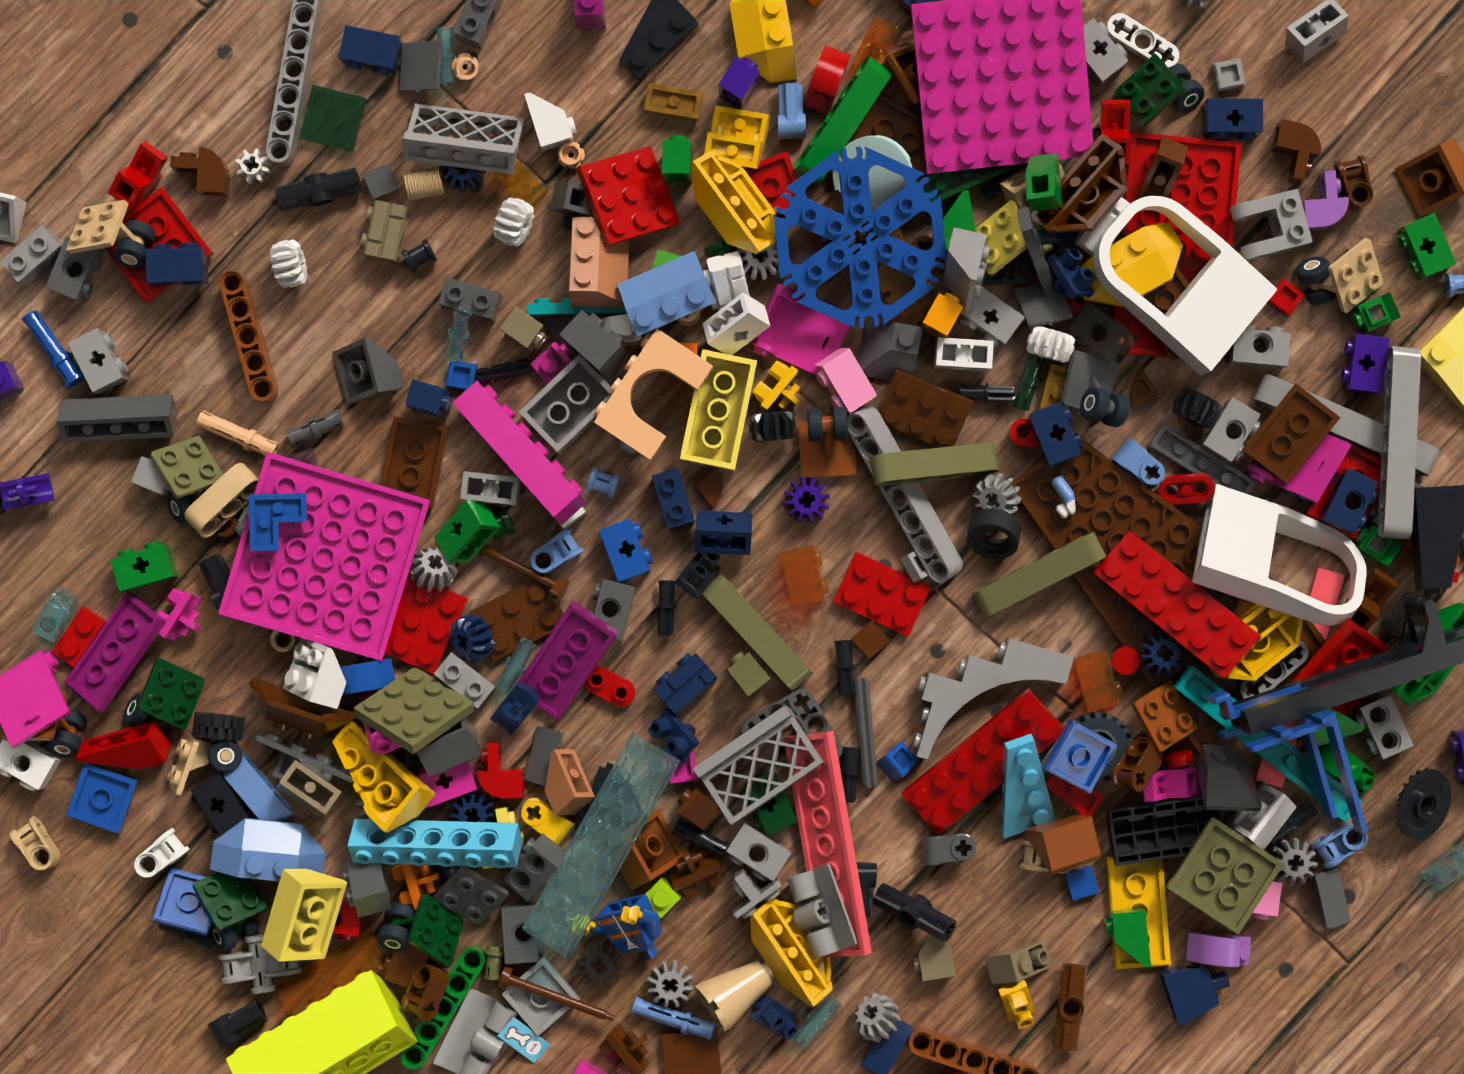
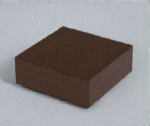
[851,620,890,659]

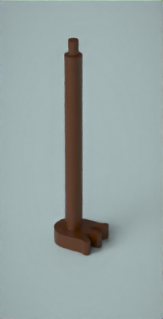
[479,545,570,608]
[497,964,615,1021]

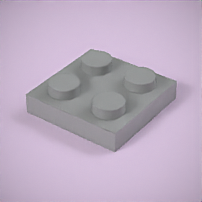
[502,956,581,1036]

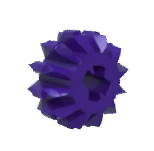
[783,477,830,524]

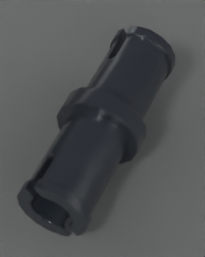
[671,819,729,859]

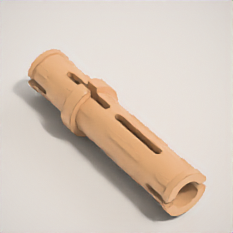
[196,410,279,456]

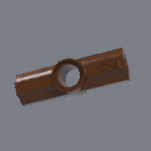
[1053,963,1088,1051]

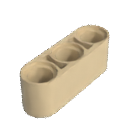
[184,463,259,538]

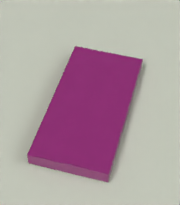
[64,591,167,713]
[518,600,619,721]

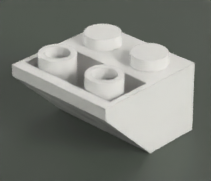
[283,638,346,709]

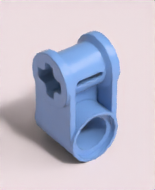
[1111,437,1165,486]
[531,527,585,574]
[1310,823,1368,869]

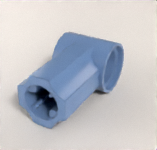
[777,83,806,140]

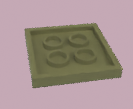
[354,666,474,754]
[1166,817,1284,935]

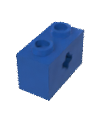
[599,518,653,582]

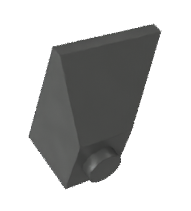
[858,320,923,381]
[332,337,404,405]
[1195,745,1261,811]

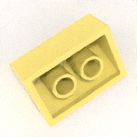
[261,869,347,962]

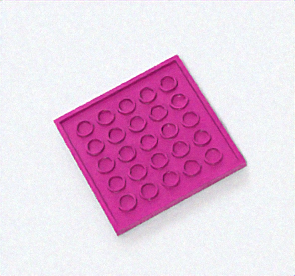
[911,0,1093,174]
[218,452,430,661]

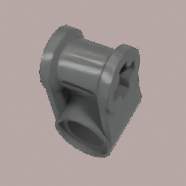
[922,833,976,865]

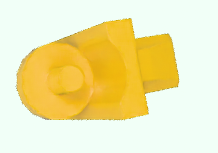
[752,361,801,412]
[999,980,1035,1029]

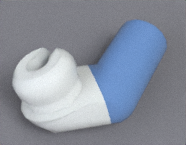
[1051,475,1076,519]

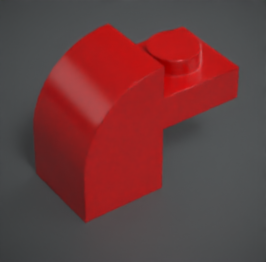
[803,45,851,115]
[1098,100,1132,164]
[108,141,168,209]
[477,741,525,798]

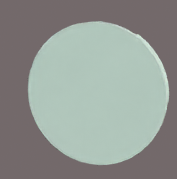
[833,135,912,211]

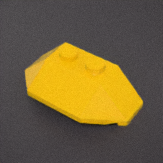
[729,0,797,84]
[690,150,776,254]
[1080,222,1183,307]
[1210,584,1303,681]
[750,899,833,1007]

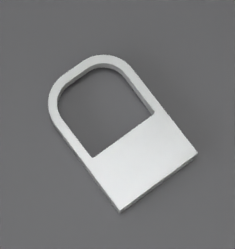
[1093,196,1277,376]
[1192,484,1366,626]

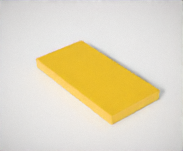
[1106,857,1171,969]

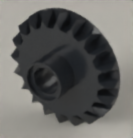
[1394,768,1451,840]

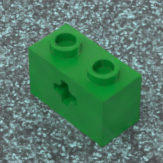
[662,135,693,183]
[1397,213,1457,280]
[434,500,500,564]
[110,541,179,592]

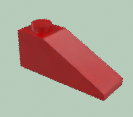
[76,721,172,770]

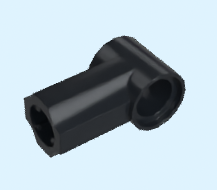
[198,553,230,611]
[856,862,877,918]
[207,1000,268,1049]

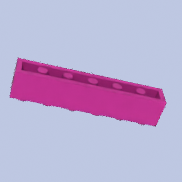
[452,381,587,525]

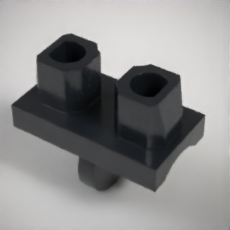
[674,553,720,599]

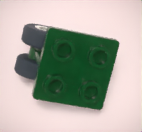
[1115,54,1205,127]
[123,658,205,733]
[192,872,267,952]
[377,894,464,968]

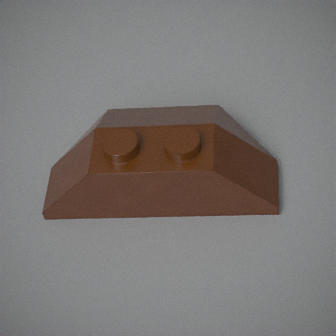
[1031,134,1128,233]
[249,678,358,740]

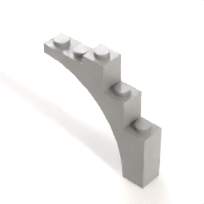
[912,638,1074,760]

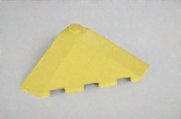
[1419,305,1464,412]

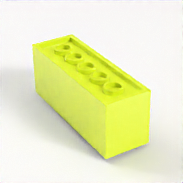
[226,970,417,1074]

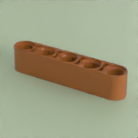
[219,270,279,404]
[907,1027,1039,1074]

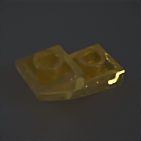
[491,158,549,207]

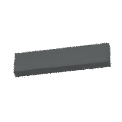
[1017,207,1055,295]
[1147,423,1257,495]

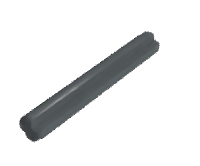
[854,678,878,788]

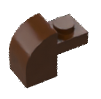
[1271,119,1321,184]
[170,147,230,197]
[1342,567,1399,630]

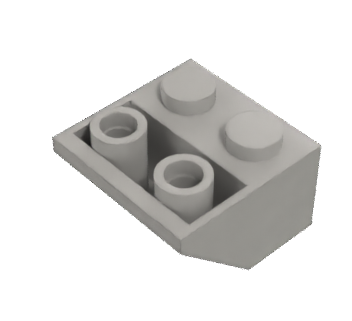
[943,228,990,311]

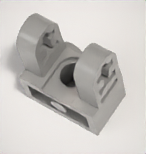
[1230,189,1313,261]

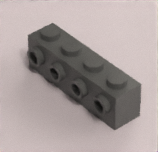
[57,394,178,443]

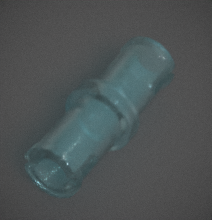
[437,27,457,85]
[445,307,472,362]
[495,638,537,694]
[793,994,842,1048]

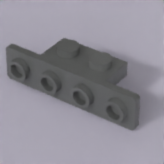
[255,731,354,784]

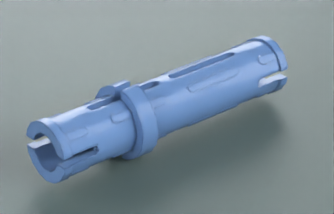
[631,997,716,1041]

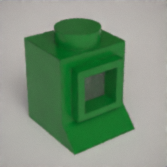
[1352,292,1401,333]
[1354,525,1403,566]

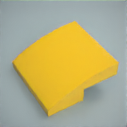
[704,105,771,169]

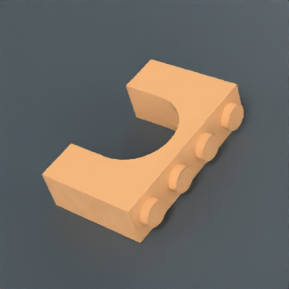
[593,329,713,461]

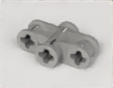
[218,934,302,994]

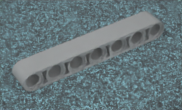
[266,0,324,167]
[1378,346,1421,539]
[1253,374,1440,477]
[847,406,963,583]

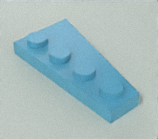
[1000,734,1056,839]

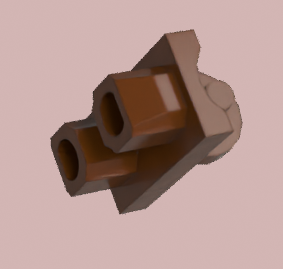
[669,850,722,899]
[599,1023,650,1074]

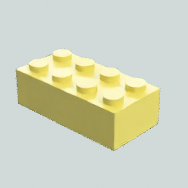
[680,349,757,472]

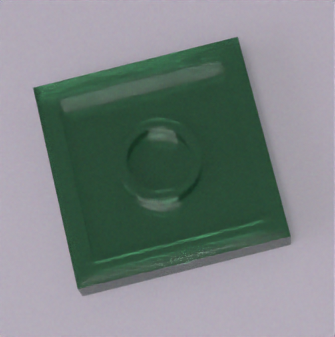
[299,85,367,153]

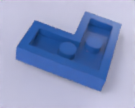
[249,493,307,551]

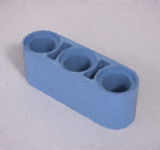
[221,752,294,822]

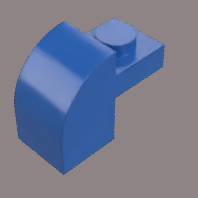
[340,658,395,695]

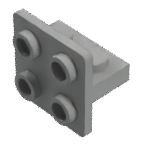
[733,867,781,919]

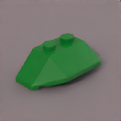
[1392,602,1464,706]

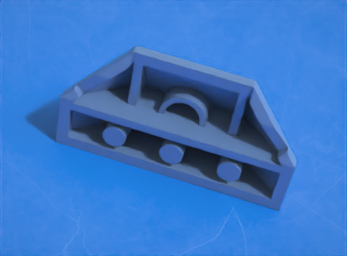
[210,818,326,881]

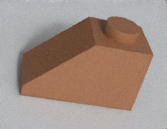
[545,749,595,815]

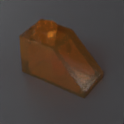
[849,16,900,74]

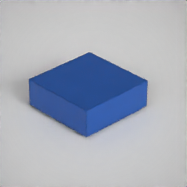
[445,360,478,391]
[1064,865,1100,900]

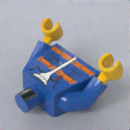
[573,894,662,961]

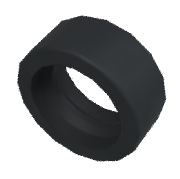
[966,508,1022,560]

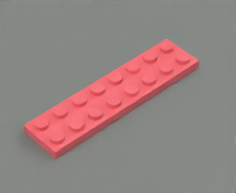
[784,731,872,958]

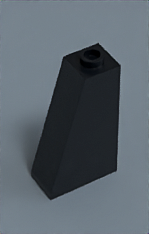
[1411,485,1464,595]

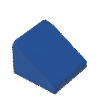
[877,741,920,783]

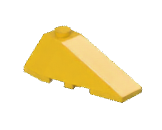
[332,721,436,833]

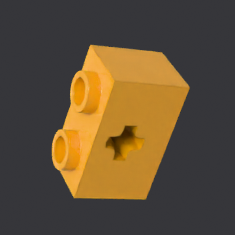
[920,292,964,338]

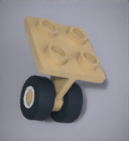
[66,200,156,269]
[1296,238,1383,313]
[167,733,242,796]

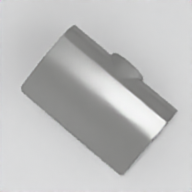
[787,863,857,959]
[433,988,518,1074]

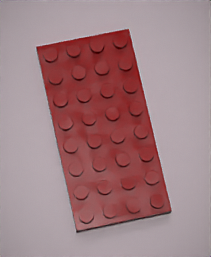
[1110,132,1242,363]

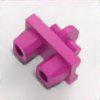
[157,589,202,641]

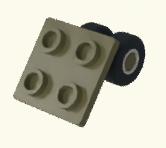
[150,436,223,523]

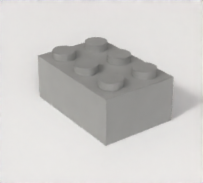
[519,354,612,454]

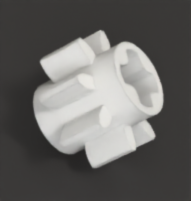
[236,149,271,184]

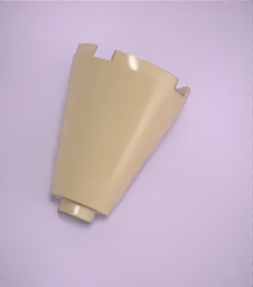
[694,961,774,1033]

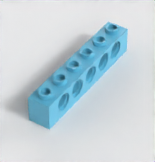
[347,819,523,868]

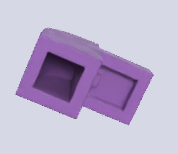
[1302,170,1349,231]
[1186,932,1251,967]

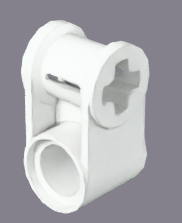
[134,828,190,877]

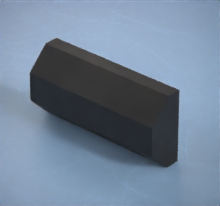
[1107,796,1223,866]

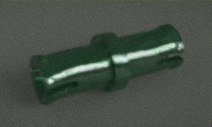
[1012,353,1046,411]

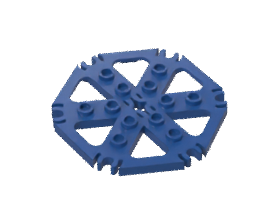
[773,147,947,328]

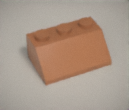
[569,217,629,307]

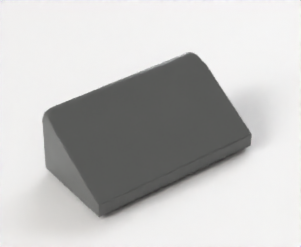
[524,726,564,786]
[1312,867,1351,929]

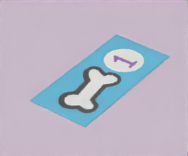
[497,1017,551,1063]

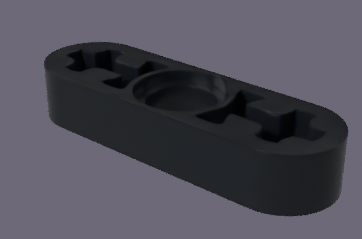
[982,258,1037,286]

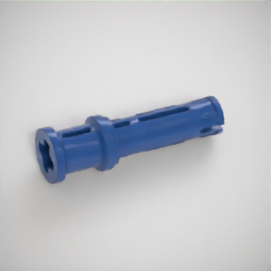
[22,310,85,389]

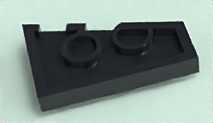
[620,0,699,80]

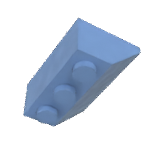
[617,251,717,336]

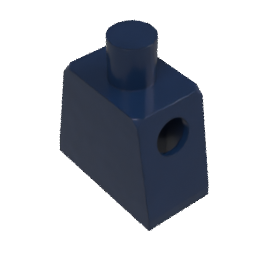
[1158,964,1230,1025]

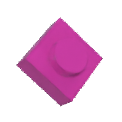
[667,752,698,784]

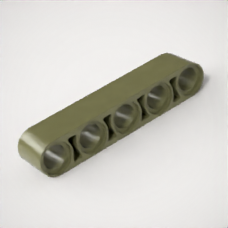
[870,443,1000,486]
[972,531,1106,618]
[702,573,813,692]

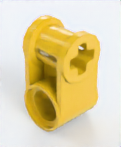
[521,797,575,846]

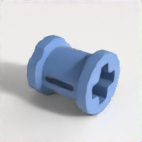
[1444,273,1464,298]
[586,467,620,499]

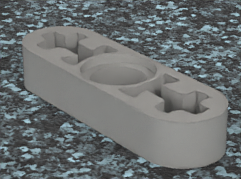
[1238,641,1308,699]

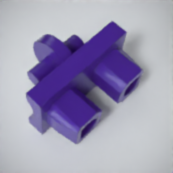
[0,473,55,511]

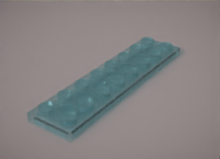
[522,733,681,958]

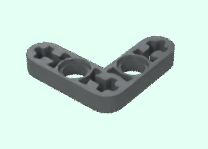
[742,689,843,758]

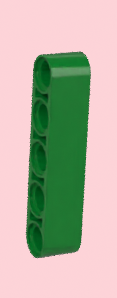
[794,56,892,185]
[401,945,487,1070]

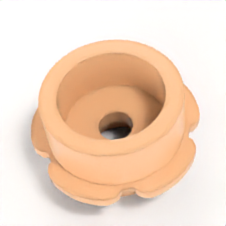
[451,53,479,80]
[558,142,585,169]

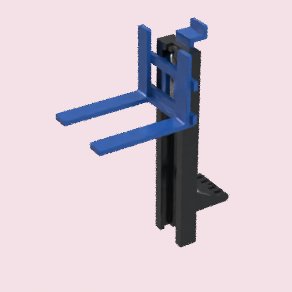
[1206,594,1464,834]

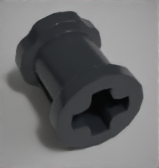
[401,239,438,273]

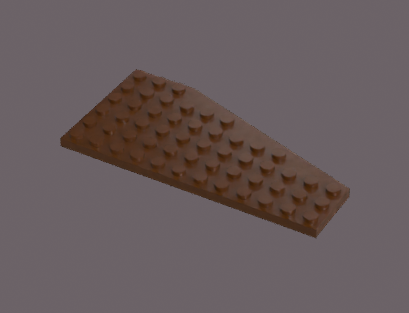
[1011,438,1326,754]

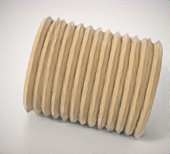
[403,165,445,201]

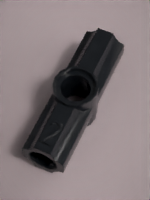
[275,167,362,212]
[873,883,957,942]

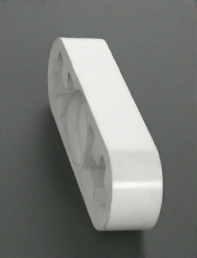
[1106,13,1179,68]

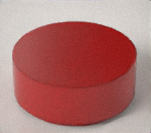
[1112,646,1140,675]
[1164,749,1194,769]

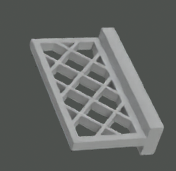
[403,103,524,175]
[693,706,824,825]

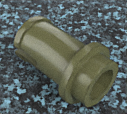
[483,943,504,980]

